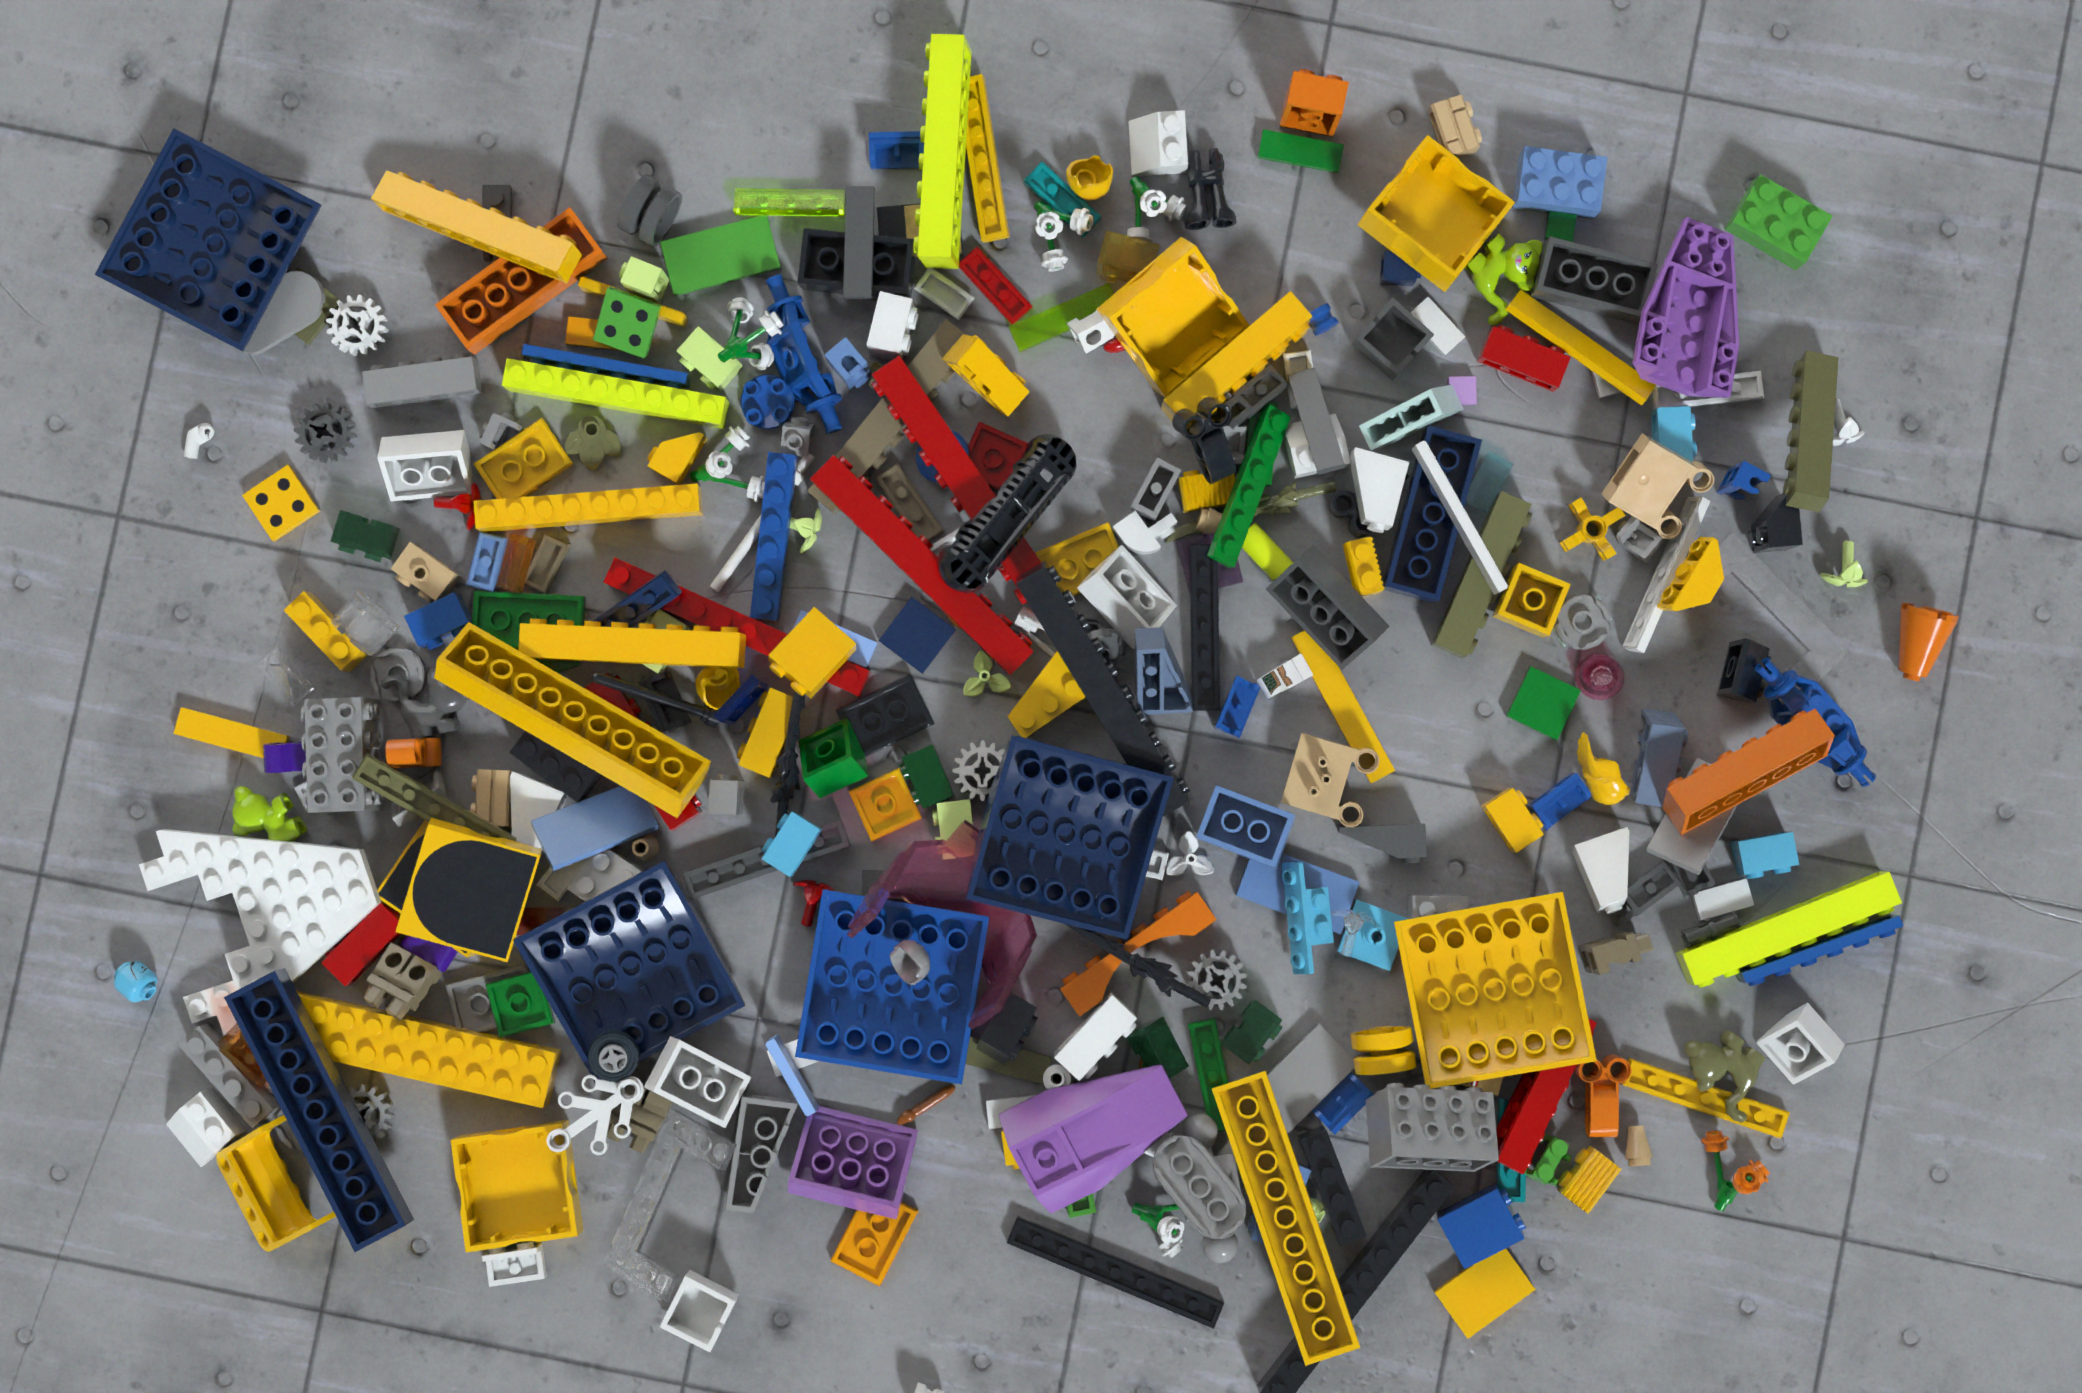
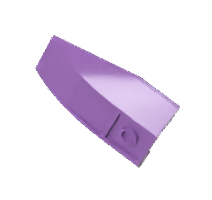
[1632,217,1739,398]
[999,1064,1188,1213]

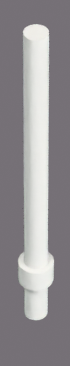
[710,453,815,592]

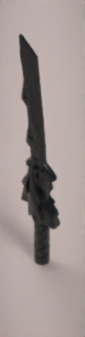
[770,691,805,837]
[1065,924,1211,1008]

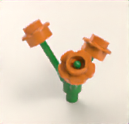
[1701,1131,1770,1211]

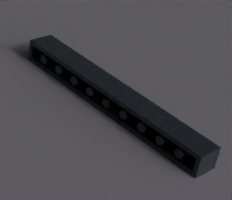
[1016,561,1191,817]
[1256,1169,1455,1393]

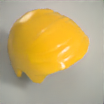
[1066,155,1113,200]
[695,667,740,710]

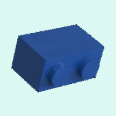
[404,592,472,650]

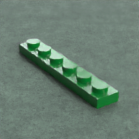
[1207,405,1291,568]

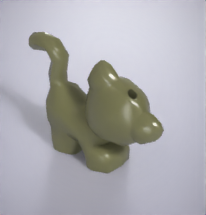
[1684,1030,1765,1123]

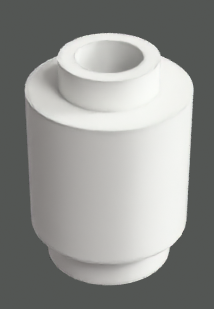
[1043,1065,1074,1089]

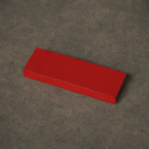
[959,246,1033,327]

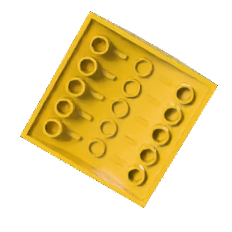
[1394,892,1597,1089]

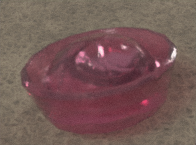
[1575,653,1624,700]

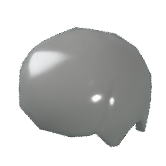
[889,940,930,985]

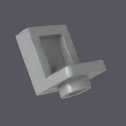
[479,412,524,450]
[780,417,815,456]
[1223,423,1246,466]
[1616,516,1664,563]

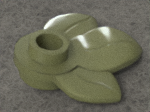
[565,415,621,471]

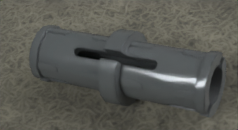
[1681,911,1741,947]

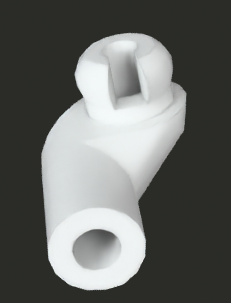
[183,423,215,459]

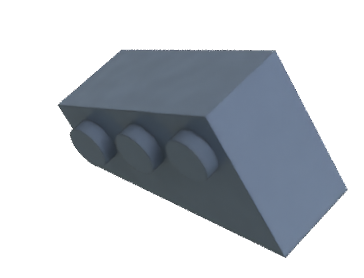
[1135,627,1193,715]
[1630,708,1688,807]

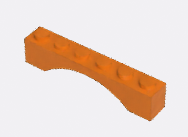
[1060,890,1217,1017]

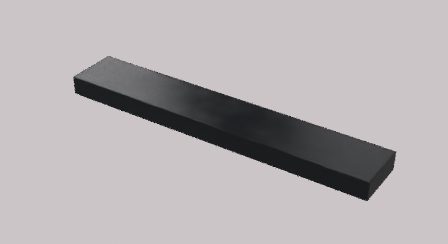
[1189,544,1220,711]

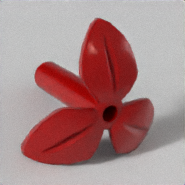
[434,483,481,530]
[793,879,835,927]

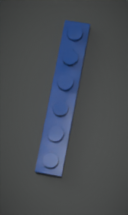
[521,344,691,389]
[750,452,798,621]
[1736,914,1903,986]

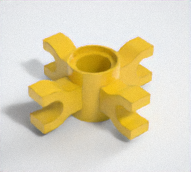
[1559,497,1625,561]

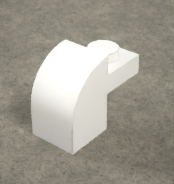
[1112,510,1177,554]

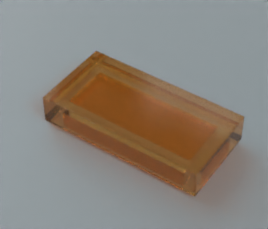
[496,533,536,593]

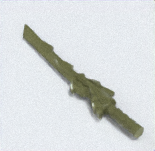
[1165,481,1336,543]

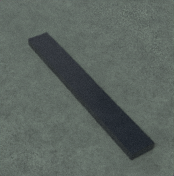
[1007,1216,1224,1329]

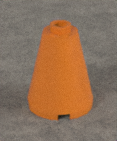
[1898,602,1959,681]

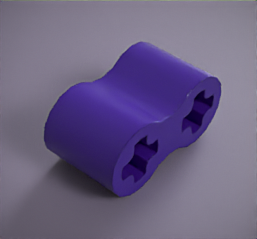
[263,741,306,773]
[401,935,458,972]

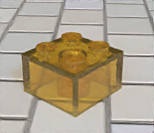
[1096,230,1160,283]

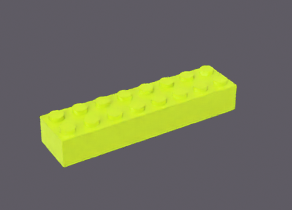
[914,34,972,269]

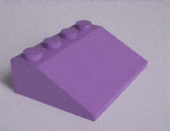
[788,1106,919,1219]

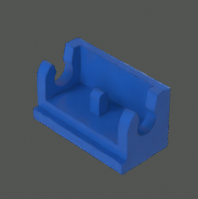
[869,131,924,169]
[1717,461,1771,500]
[1214,676,1260,738]
[1527,773,1591,830]
[1311,1072,1374,1135]

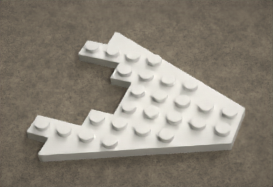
[139,829,381,1040]

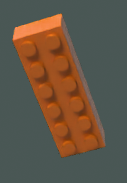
[435,207,608,355]
[1662,709,1835,835]

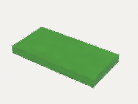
[660,214,781,296]

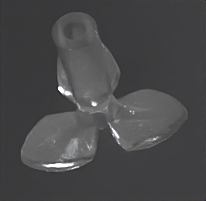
[1331,909,1378,956]

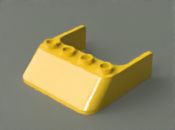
[216,1115,336,1252]

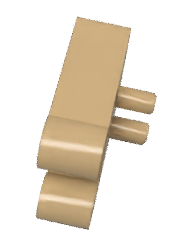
[1601,433,1714,539]
[1281,732,1379,827]

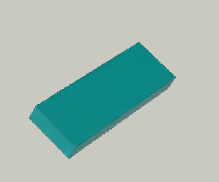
[1023,161,1102,238]

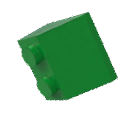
[799,718,868,799]

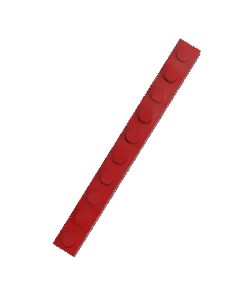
[871,356,1042,607]
[810,455,1034,675]
[603,557,871,697]

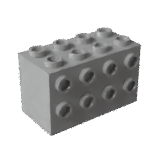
[301,697,383,813]
[1366,1083,1499,1172]

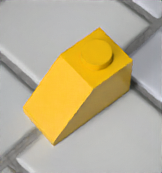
[647,432,707,485]

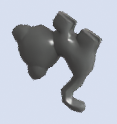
[381,669,470,738]

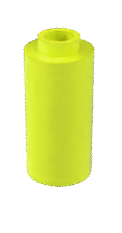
[1242,522,1294,581]

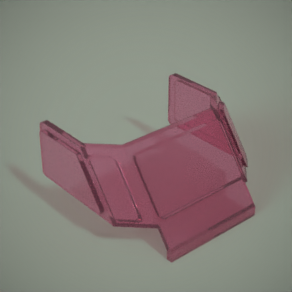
[847,820,1037,1029]

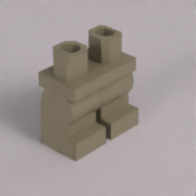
[1578,931,1653,975]
[364,943,442,1020]
[607,1084,674,1153]

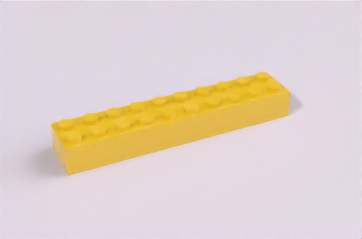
[434,622,711,818]
[297,991,562,1108]
[1212,1070,1360,1366]

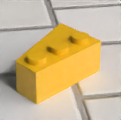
[942,334,1030,417]
[1007,651,1086,738]

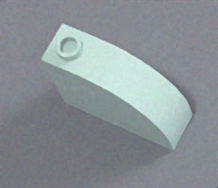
[1359,385,1464,451]

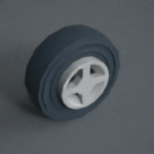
[588,1030,639,1082]

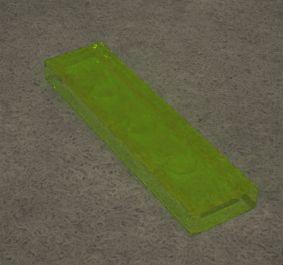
[733,188,846,216]
[1008,283,1114,353]

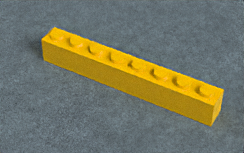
[371,170,582,284]
[474,484,703,532]
[518,619,746,668]

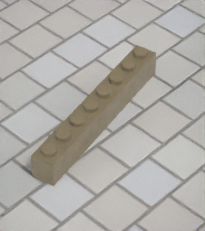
[807,319,966,515]

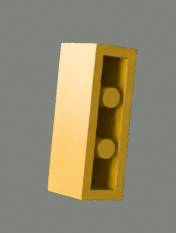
[284,591,370,672]
[736,688,793,778]

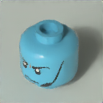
[114,961,158,1003]

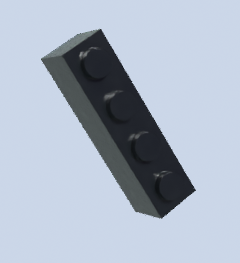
[1297,1126,1367,1246]

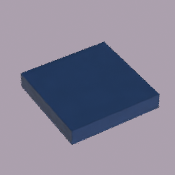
[878,597,956,674]

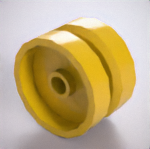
[1350,1026,1417,1075]

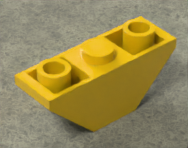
[1657,537,1724,611]

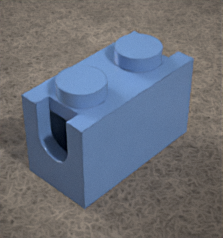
[824,337,871,389]

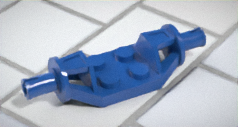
[766,274,843,435]
[1755,658,1876,787]

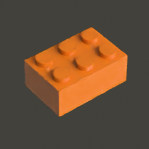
[1279,69,1349,137]

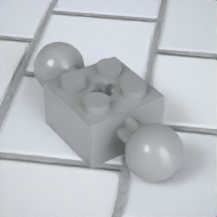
[1182,1113,1241,1263]

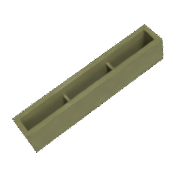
[1783,350,1839,513]
[1431,491,1532,658]

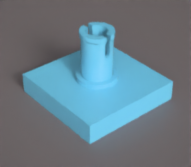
[1336,899,1408,971]

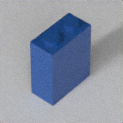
[1437,1183,1526,1269]

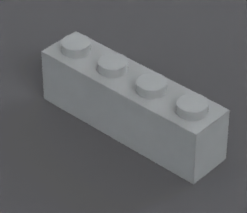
[362,353,482,409]
[178,1023,280,1128]

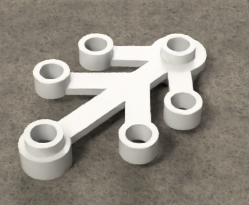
[547,1074,644,1155]

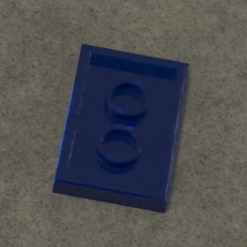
[713,674,768,725]

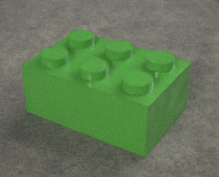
[1724,174,1833,270]

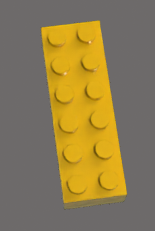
[1161,291,1312,429]

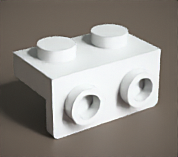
[481,1241,547,1287]

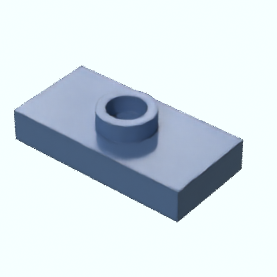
[466,531,508,592]

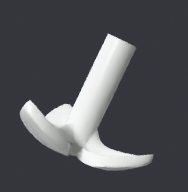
[1833,399,1865,446]
[1165,831,1214,876]

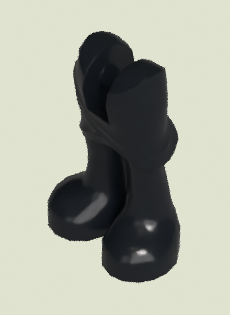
[1185,148,1237,230]

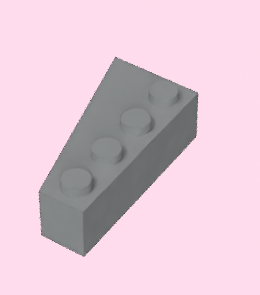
[725,1093,798,1213]

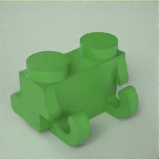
[1524,1133,1572,1186]

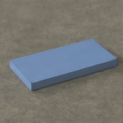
[531,786,658,871]
[1236,853,1360,934]

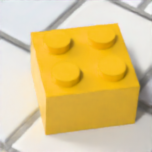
[1492,563,1571,638]

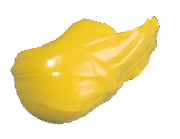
[1577,732,1630,805]

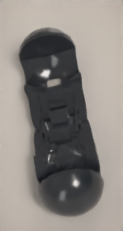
[937,434,1077,593]

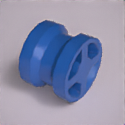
[1309,303,1339,336]

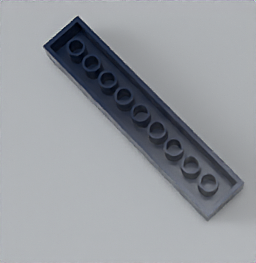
[224,968,414,1252]

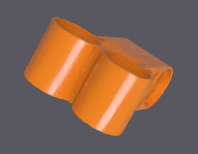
[386,738,442,768]
[1573,1054,1632,1137]

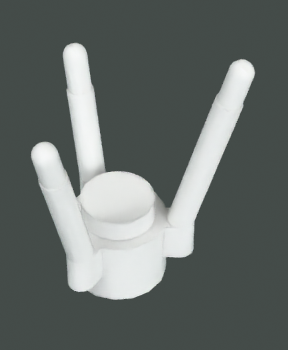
[1014,606,1055,657]

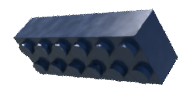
[1382,425,1482,604]

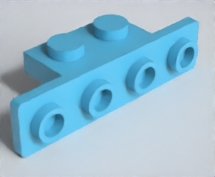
[1282,862,1334,974]

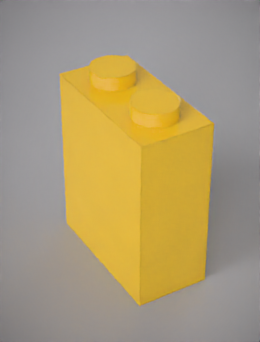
[768,607,856,699]

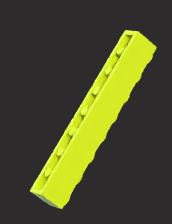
[502,358,730,429]
[1675,871,1902,988]

